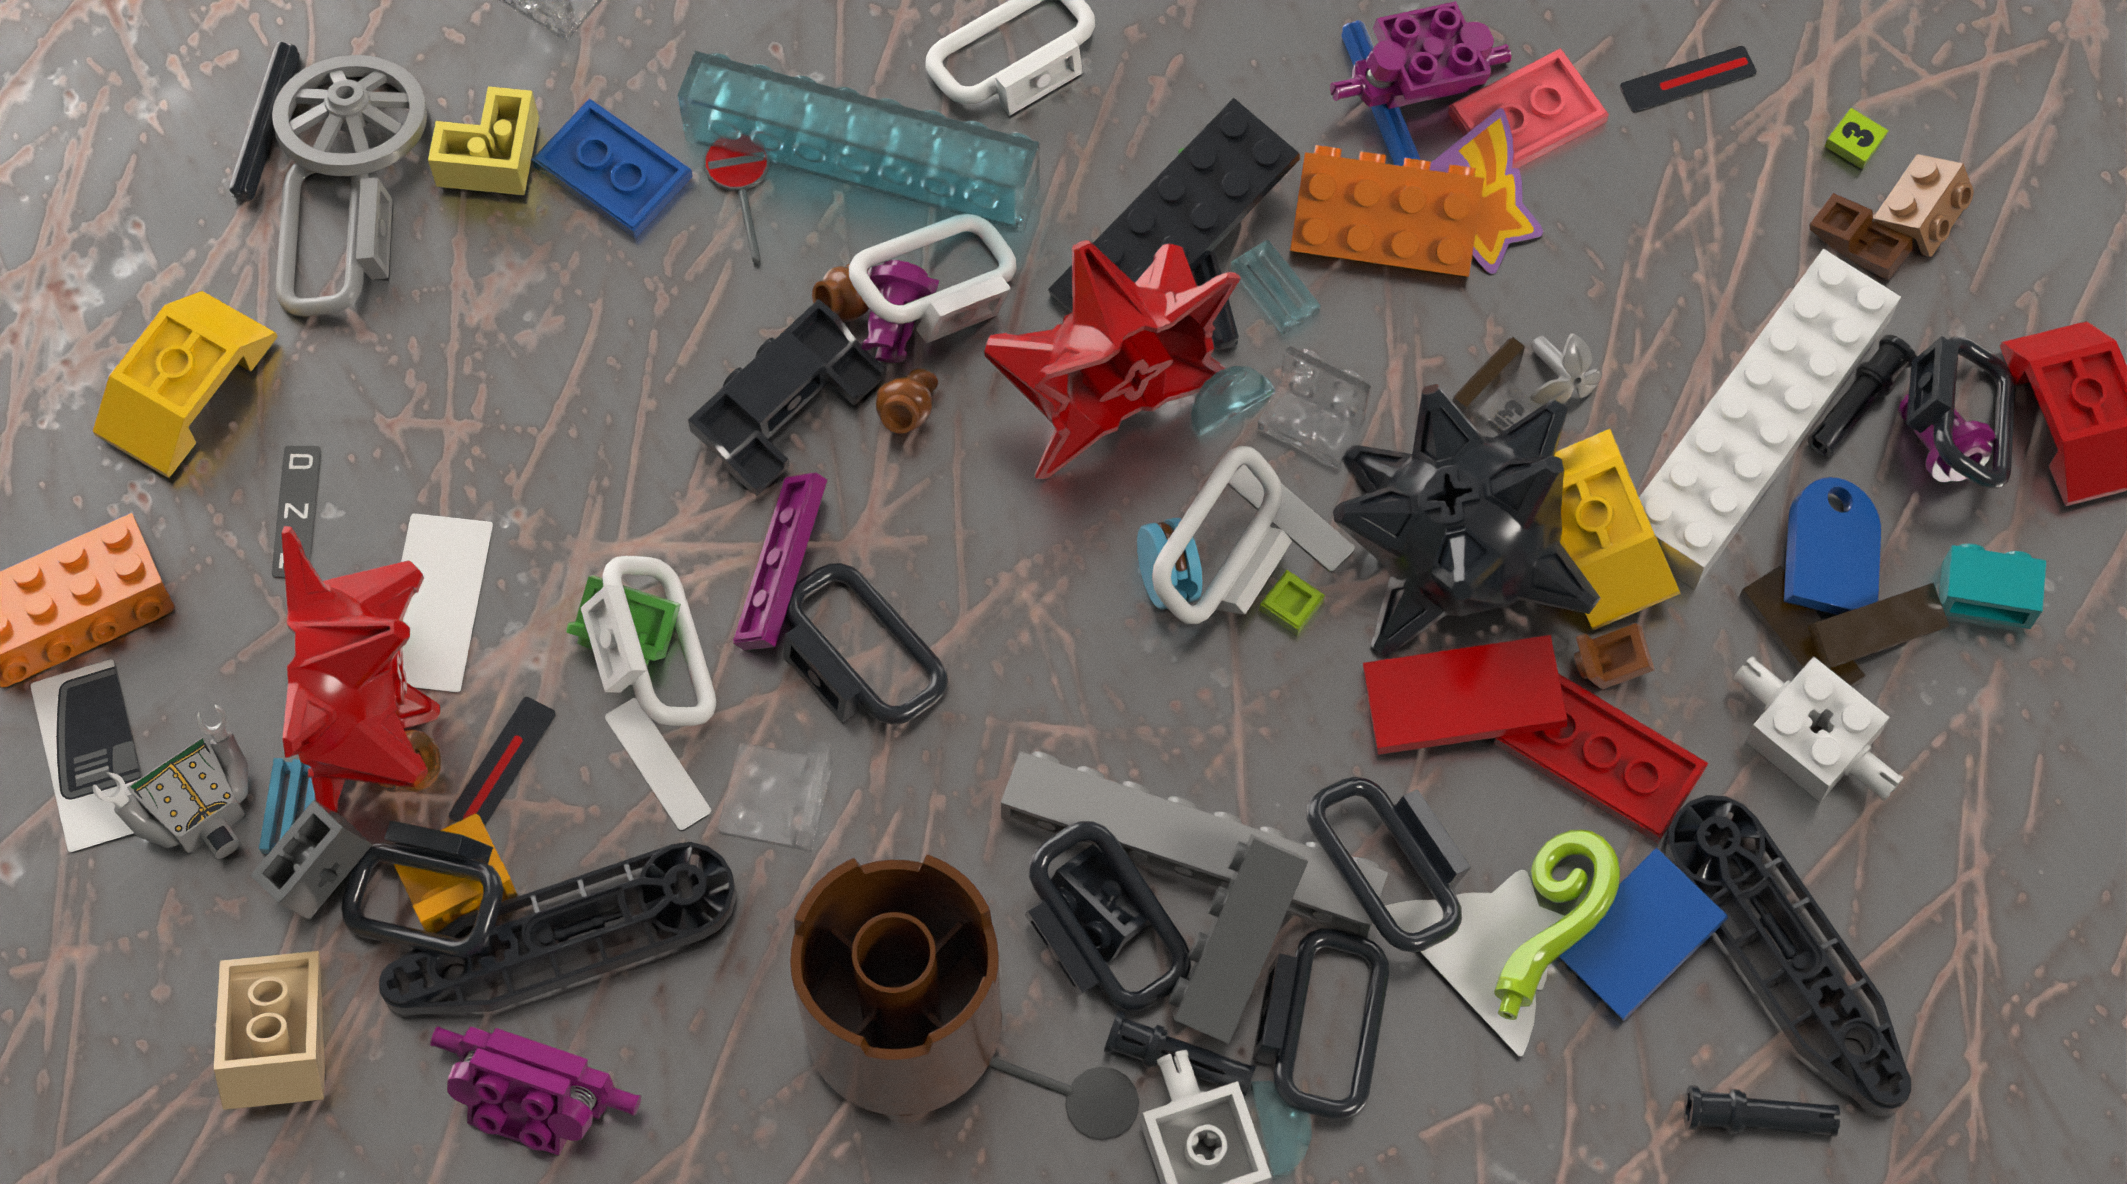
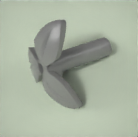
[1531,333,1602,405]

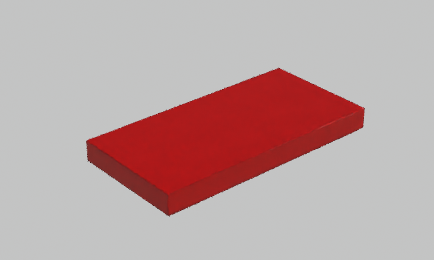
[1363,635,1567,755]
[1494,673,1709,844]

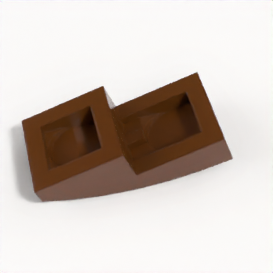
[1809,193,1912,280]

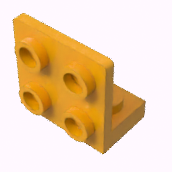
[394,814,518,933]

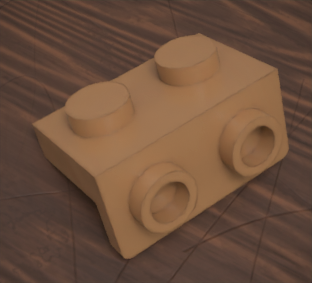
[1873,154,1974,257]

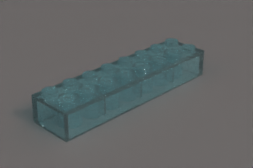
[677,51,1040,232]

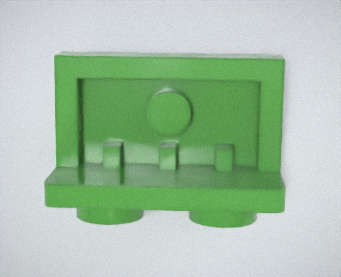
[566,575,681,666]

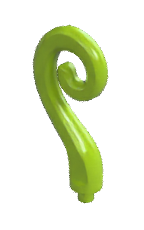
[1494,829,1620,1020]

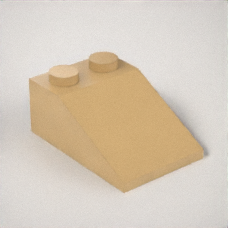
[214,951,325,1110]

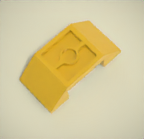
[93,291,278,478]
[1555,429,1681,630]

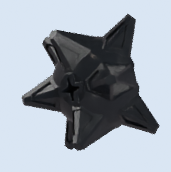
[1333,384,1601,657]

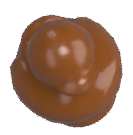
[812,264,869,322]
[876,368,938,433]

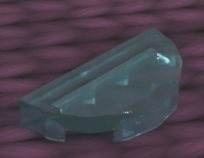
[1191,366,1277,436]
[1250,1081,1312,1181]

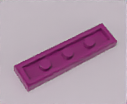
[733,472,827,650]

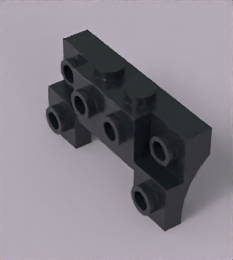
[688,299,886,496]

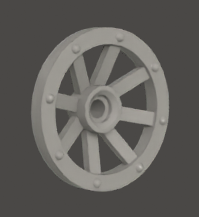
[272,55,427,176]

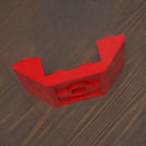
[1999,321,2127,506]

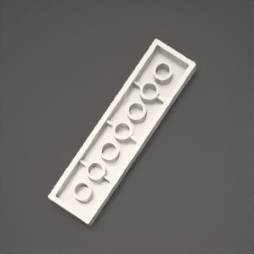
[1639,249,1901,589]

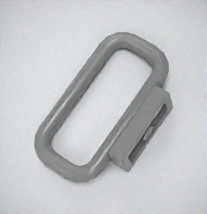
[276,153,393,316]

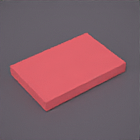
[1448,48,1609,168]

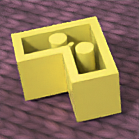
[428,86,539,195]

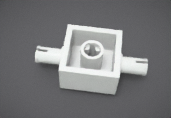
[1733,656,1904,802]
[1140,1050,1271,1184]

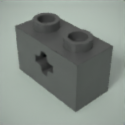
[250,800,373,920]

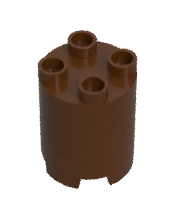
[790,854,1002,1123]

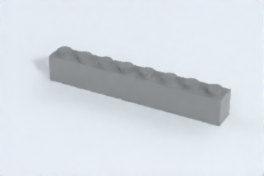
[1001,751,1388,938]

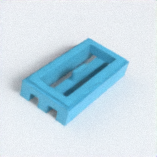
[259,758,316,854]

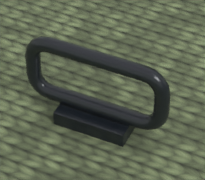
[1906,336,2016,489]
[783,563,948,725]
[1306,777,1471,953]
[341,820,503,958]
[1024,821,1191,1011]
[1252,928,1389,1120]

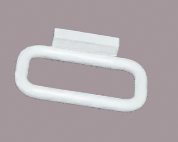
[926,0,1095,116]
[849,214,1017,343]
[1152,446,1292,624]
[580,556,716,726]

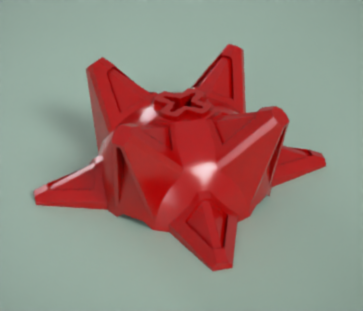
[984,240,1241,479]
[281,526,440,813]

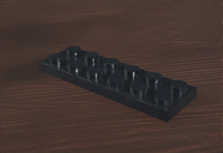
[1048,97,1300,313]

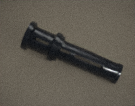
[1807,334,1917,457]
[1104,1010,1256,1096]
[1684,1085,1840,1137]

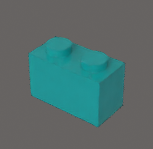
[1939,543,2046,629]

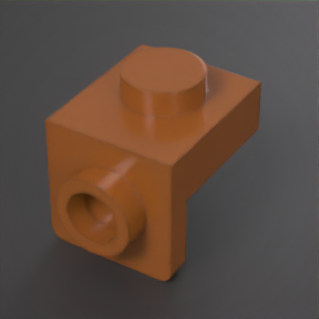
[1574,623,1655,690]

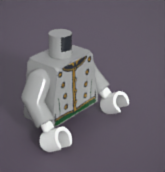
[93,704,248,859]

